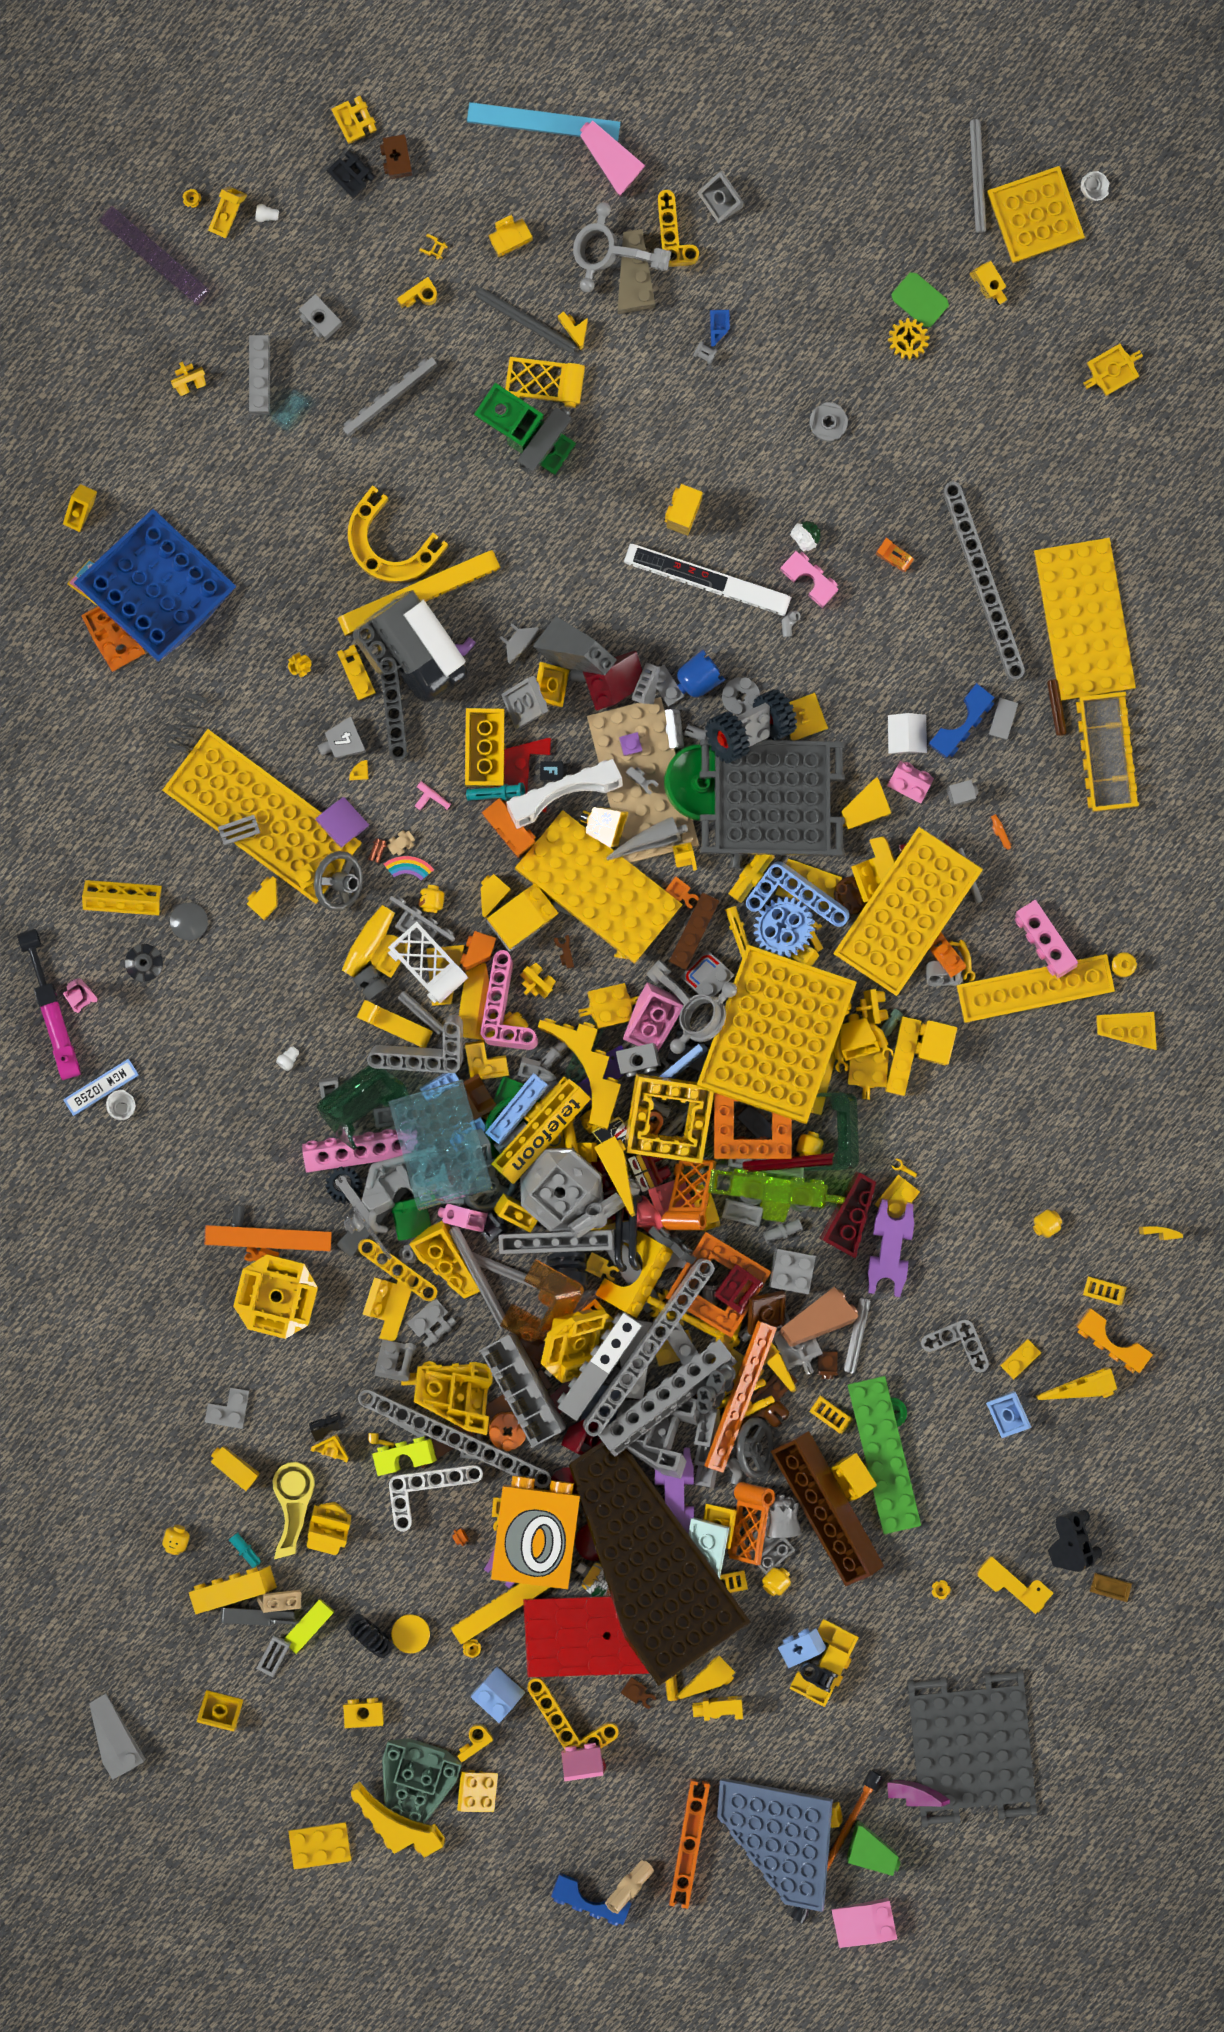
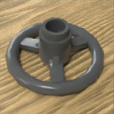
[314,851,363,912]
[463,1159,518,1212]
[732,1417,773,1479]

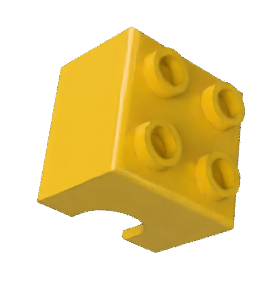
[914,1020,957,1065]

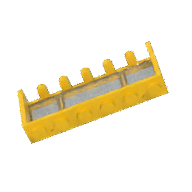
[1076,692,1139,812]

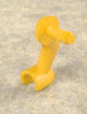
[949,940,976,981]

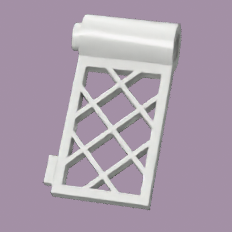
[388,922,468,1004]

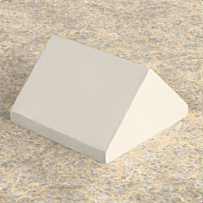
[888,713,927,754]

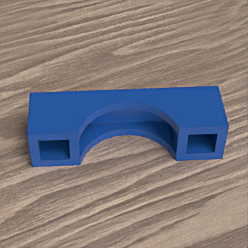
[928,683,995,759]
[551,1873,632,1926]

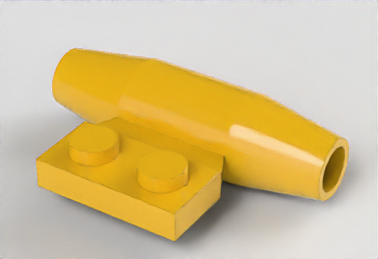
[342,905,411,978]

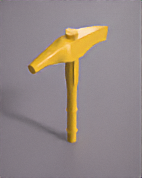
[647,1296,742,1364]

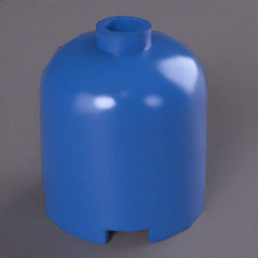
[677,650,725,698]

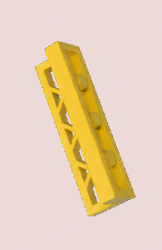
[82,880,162,915]

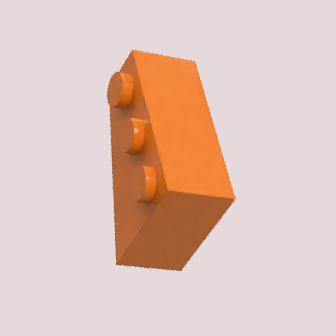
[481,798,536,858]

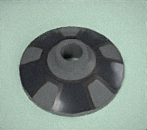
[125,944,163,982]

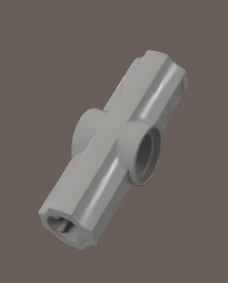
[568,1193,625,1239]

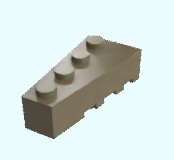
[618,229,655,314]

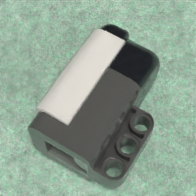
[353,590,467,702]

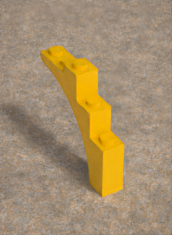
[538,1018,621,1130]

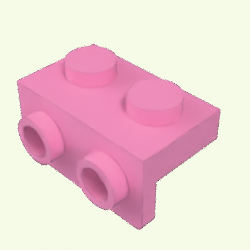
[887,761,934,803]

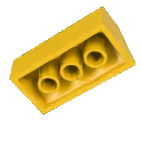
[465,708,504,787]

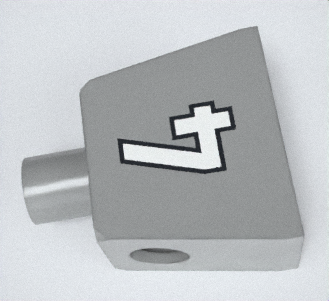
[317,717,366,759]

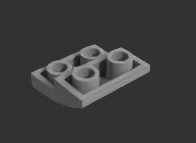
[744,1530,795,1574]

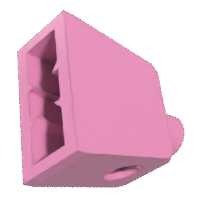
[438,1204,488,1232]

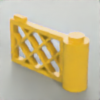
[505,357,585,408]

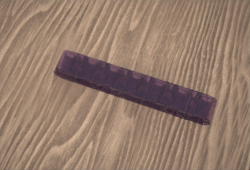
[99,206,210,306]

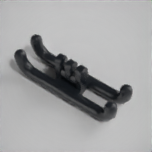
[614,1195,643,1272]

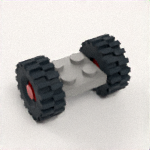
[705,689,797,763]

